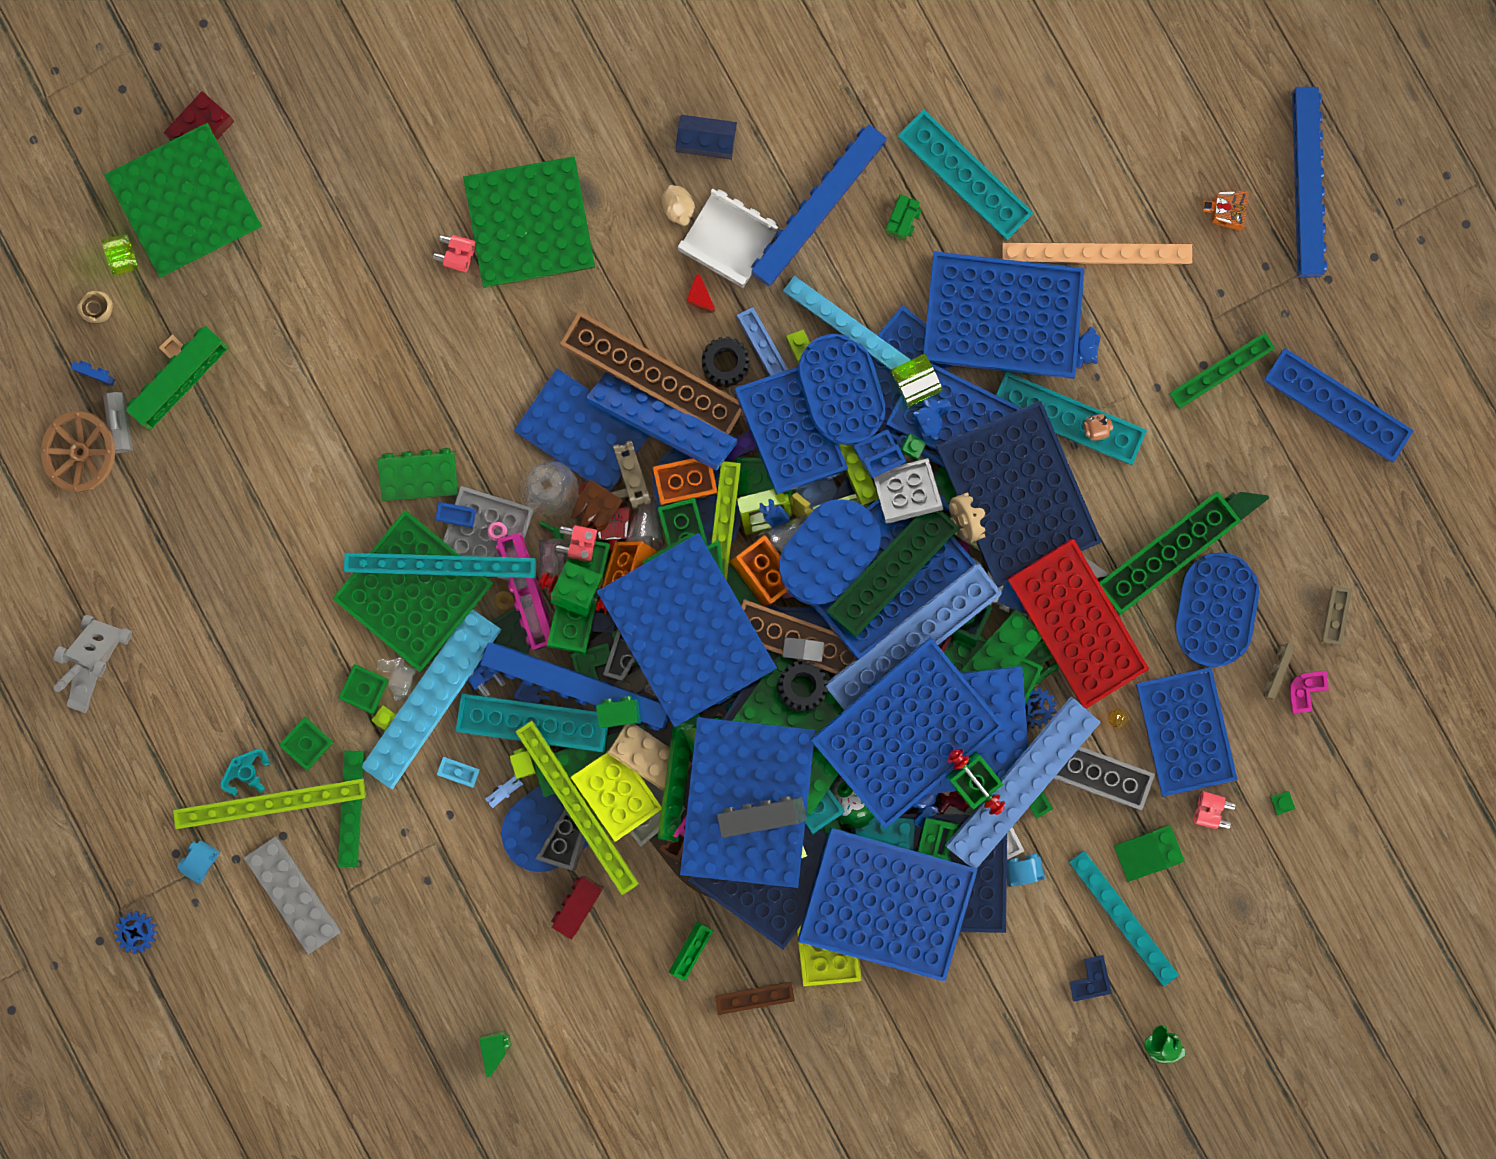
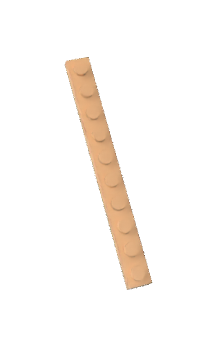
[1002,243,1192,264]

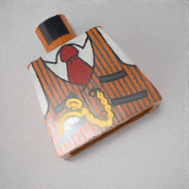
[1202,191,1249,231]

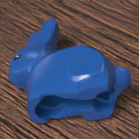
[1076,327,1100,369]
[911,399,951,441]
[912,793,939,828]

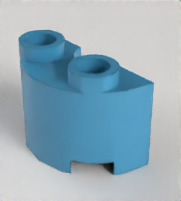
[177,840,220,885]
[1007,853,1045,887]

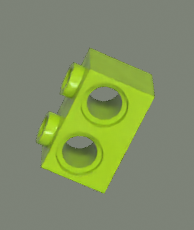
[510,748,536,779]

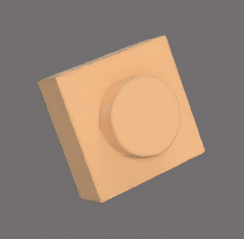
[159,334,183,358]

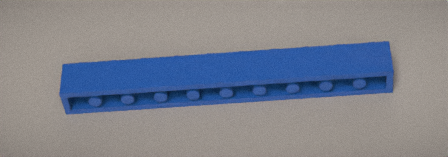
[1292,87,1327,278]
[751,124,887,288]
[481,642,669,731]

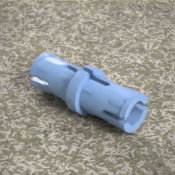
[485,775,523,808]

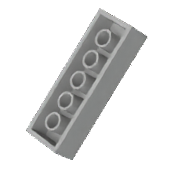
[1053,746,1155,811]

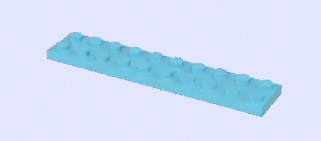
[362,609,502,789]

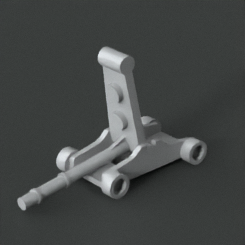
[54,614,132,713]

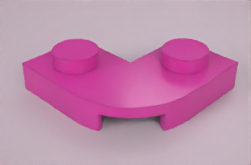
[1289,671,1329,714]

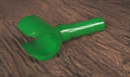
[540,521,565,541]

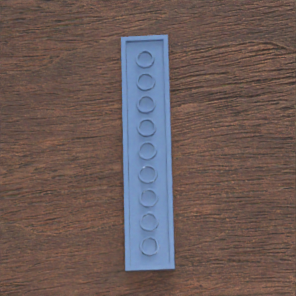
[825,563,1002,710]
[945,697,1101,869]

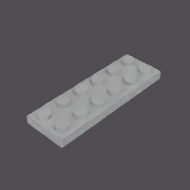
[244,836,341,954]

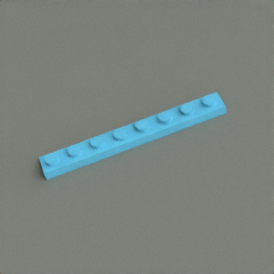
[783,276,916,380]

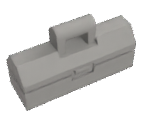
[103,392,133,454]

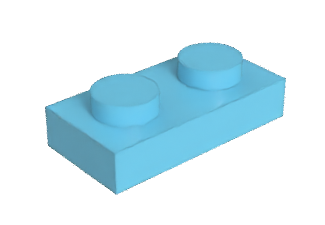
[437,757,480,788]

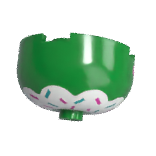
[829,775,875,829]

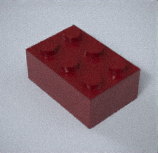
[164,91,234,141]
[551,876,604,940]

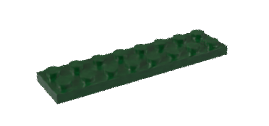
[826,511,960,639]

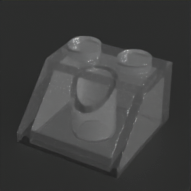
[539,539,571,579]

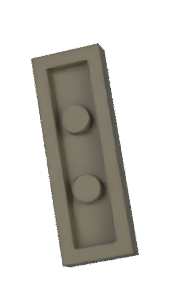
[1321,585,1352,646]
[1263,643,1296,700]

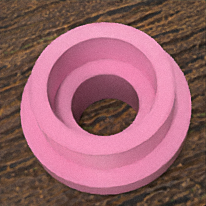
[488,522,507,541]

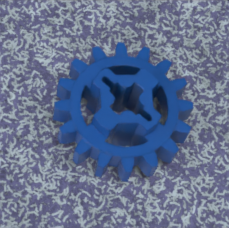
[1025,687,1057,729]
[114,911,158,954]

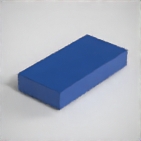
[435,502,477,528]

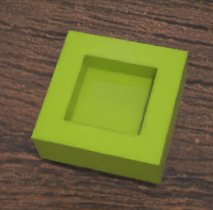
[371,705,396,731]

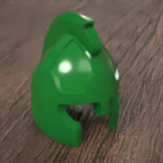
[1144,1025,1186,1063]

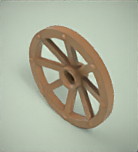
[41,411,115,492]

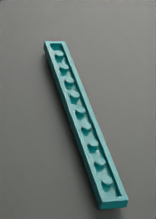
[344,553,536,578]

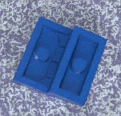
[853,429,906,478]

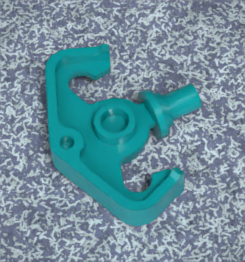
[220,749,271,796]

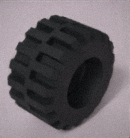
[702,336,749,387]
[776,661,828,713]

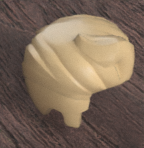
[661,185,695,226]
[77,291,113,323]

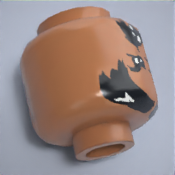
[1083,414,1113,441]

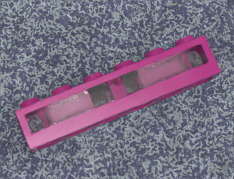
[496,533,552,650]

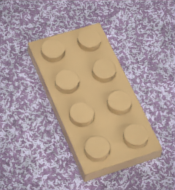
[607,724,692,791]

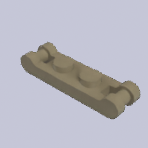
[613,440,651,509]

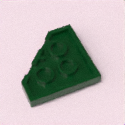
[491,607,530,680]

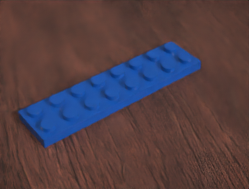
[1263,348,1414,463]
[586,373,737,471]

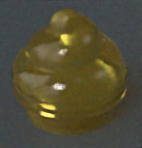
[1109,709,1130,728]

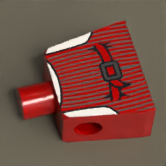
[598,507,630,552]

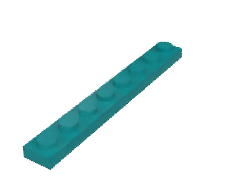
[1069,851,1179,987]

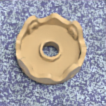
[949,492,985,543]

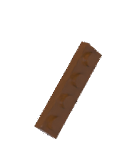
[715,982,795,1015]

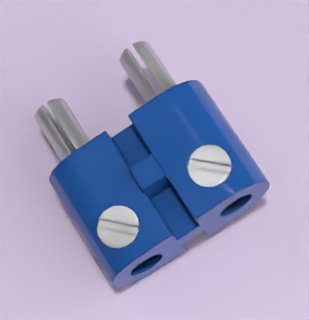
[468,658,506,697]

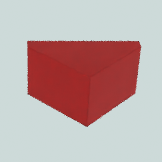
[686,274,715,313]

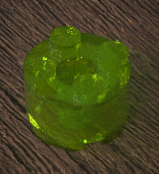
[101,234,139,277]

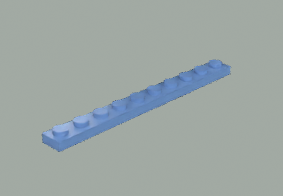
[736,307,844,481]

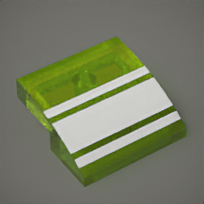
[891,354,943,407]

